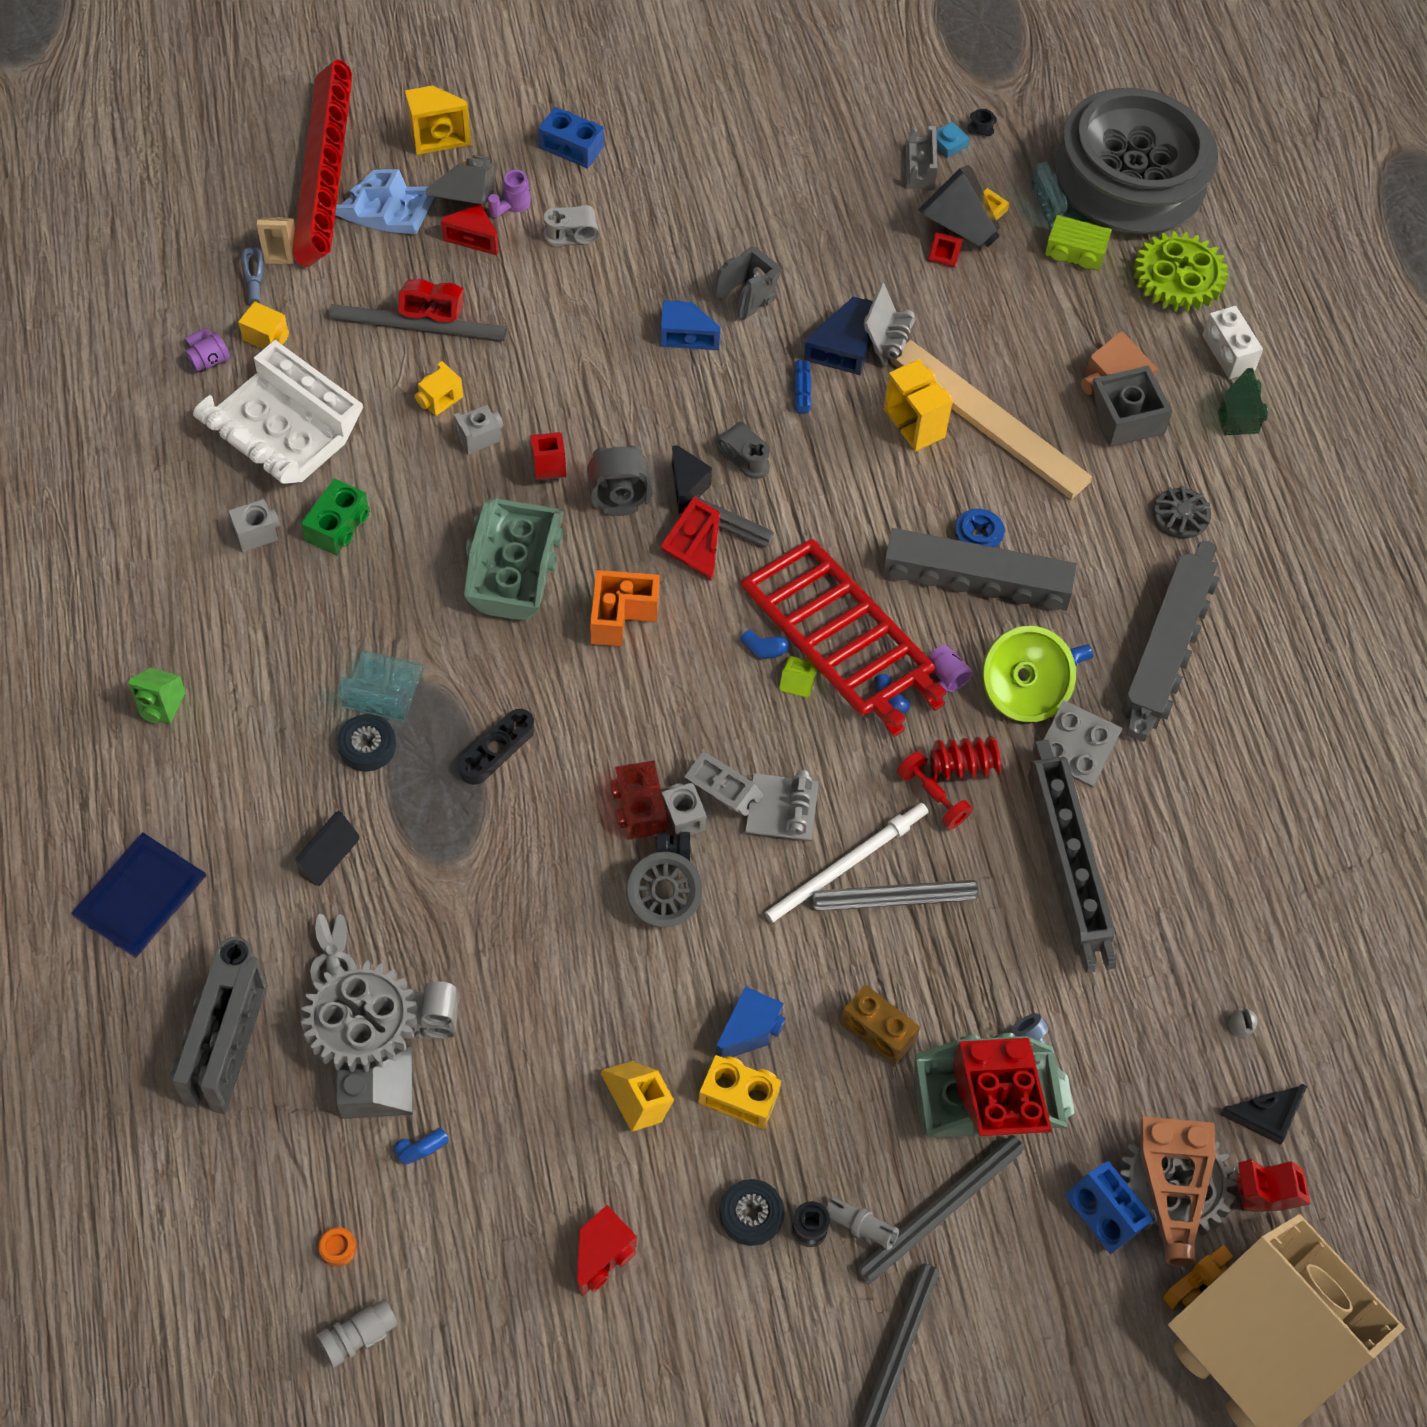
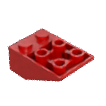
[953,1037,1052,1137]

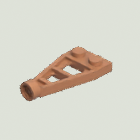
[1140,1116,1215,1266]

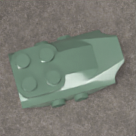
[464,498,565,620]
[914,1033,1075,1138]

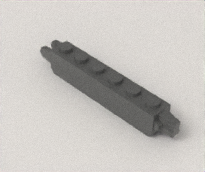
[1122,540,1220,742]
[1028,740,1116,973]

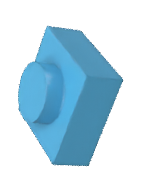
[936,122,970,158]

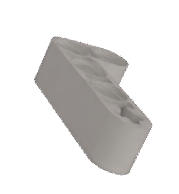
[327,981,459,1039]

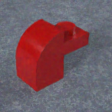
[530,432,566,481]
[1236,1159,1311,1212]

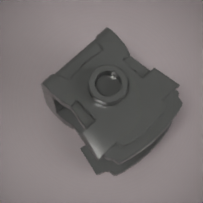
[713,247,781,320]

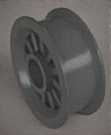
[626,852,702,927]

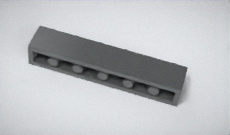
[883,528,1077,611]

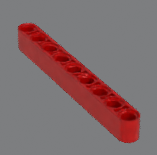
[292,59,352,267]

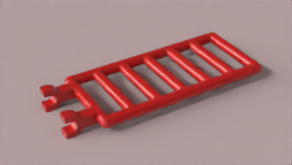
[741,539,946,737]

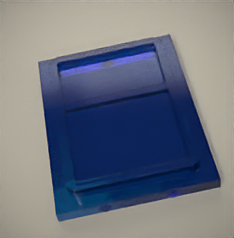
[71,832,206,958]

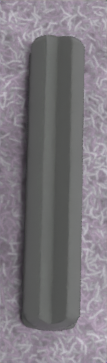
[689,496,774,547]

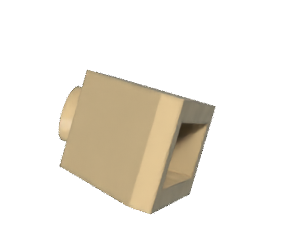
[257,217,295,264]

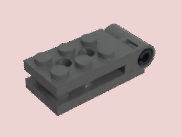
[170,937,267,1114]

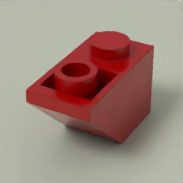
[577,1205,637,1296]

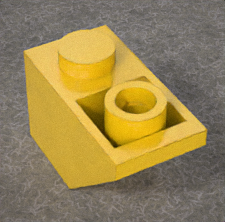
[600,1061,674,1132]

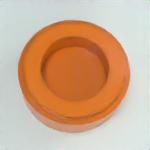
[318,1227,357,1267]

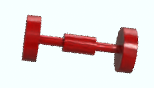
[896,751,973,830]

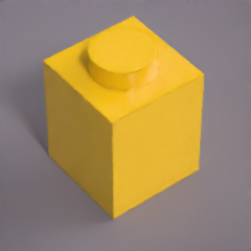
[238,301,289,350]

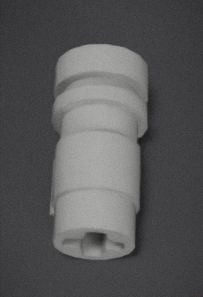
[316,1299,398,1368]

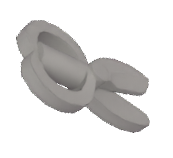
[310,914,354,985]

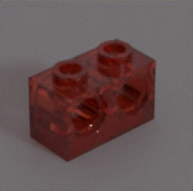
[610,760,667,840]

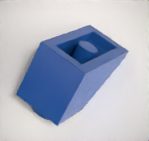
[661,300,720,350]
[715,986,786,1058]

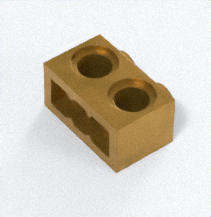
[840,984,920,1066]

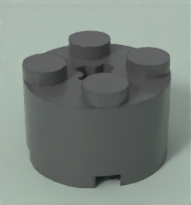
[587,446,653,516]

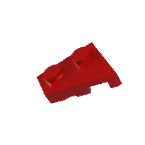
[660,497,720,580]

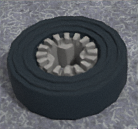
[337,714,397,772]
[719,1179,785,1246]

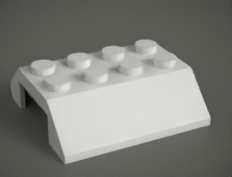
[193,340,363,483]

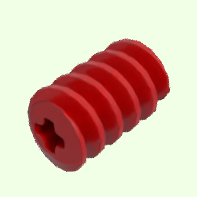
[930,736,1001,782]

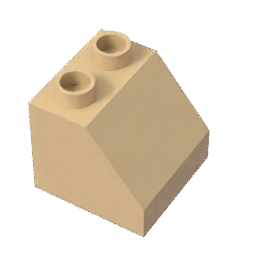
[1168,1214,1406,1427]

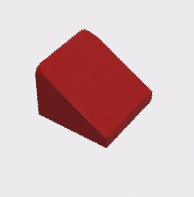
[928,232,963,267]

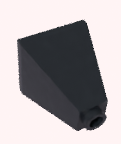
[918,165,1000,247]

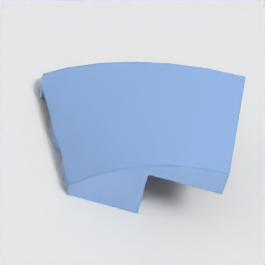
[335,169,435,234]

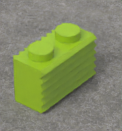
[1045,215,1112,271]

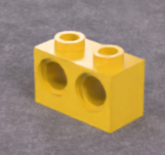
[699,1055,782,1130]

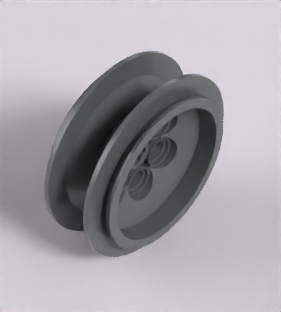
[1054,88,1218,234]

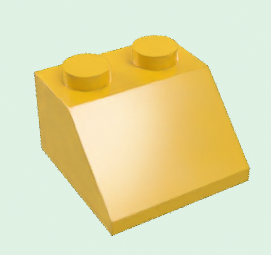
[405,85,471,155]

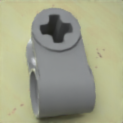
[543,205,600,247]

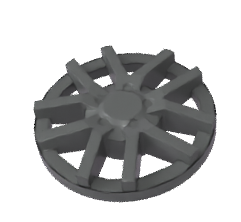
[1153,486,1211,538]

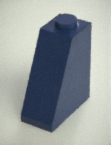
[804,297,872,375]

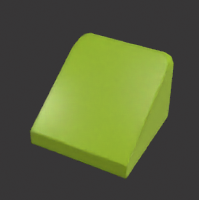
[779,656,818,697]

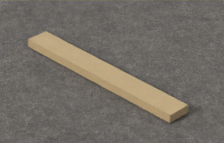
[891,340,1092,500]

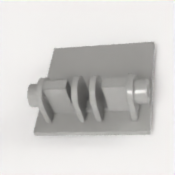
[864,282,915,367]
[1044,700,1123,786]
[745,770,819,841]

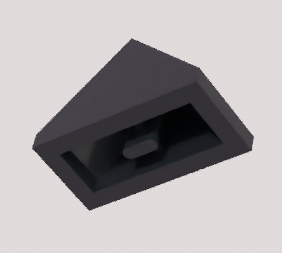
[671,445,712,514]

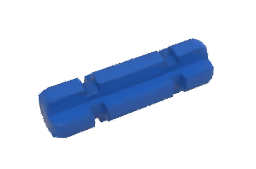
[794,360,811,413]

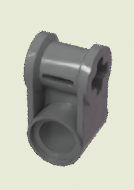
[715,421,770,479]

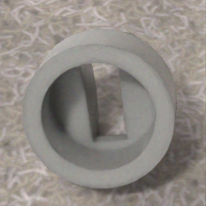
[1228,1008,1258,1038]

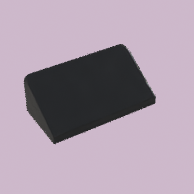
[295,810,359,886]

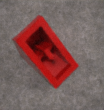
[441,204,499,256]

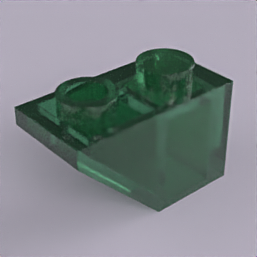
[1218,368,1268,436]

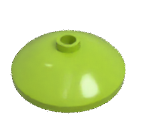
[982,626,1076,722]

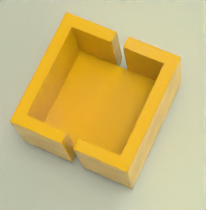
[883,359,953,452]

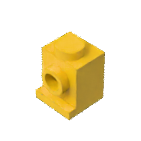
[415,361,463,416]

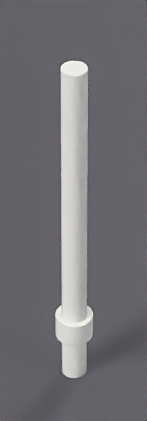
[764,803,928,923]

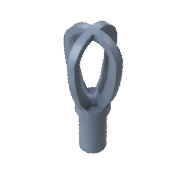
[242,247,264,305]

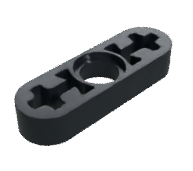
[459,709,535,785]

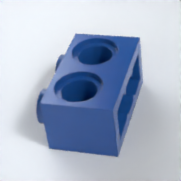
[538,107,604,168]
[1064,1161,1155,1255]

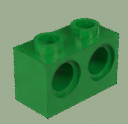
[301,478,370,556]

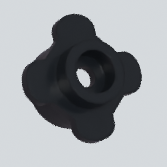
[967,109,997,136]

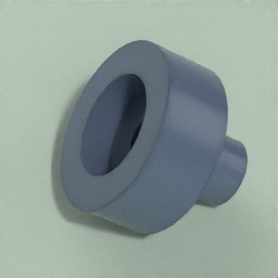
[1011,1013,1048,1044]

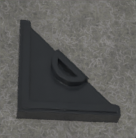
[1221,1084,1307,1145]

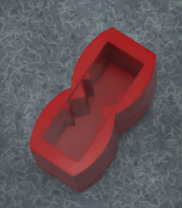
[398,279,464,322]

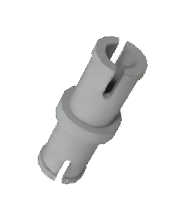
[826,1196,899,1250]

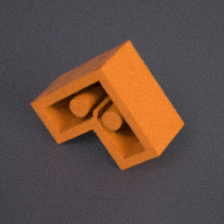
[590,570,660,646]

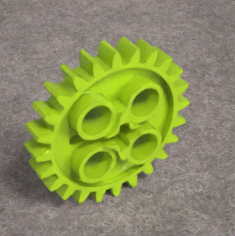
[1133,231,1229,312]

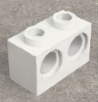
[1202,306,1263,379]

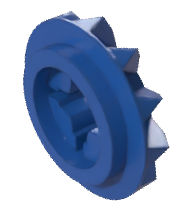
[955,509,1005,548]

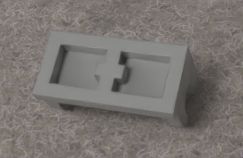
[905,126,938,190]
[684,751,764,816]

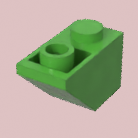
[128,668,186,724]

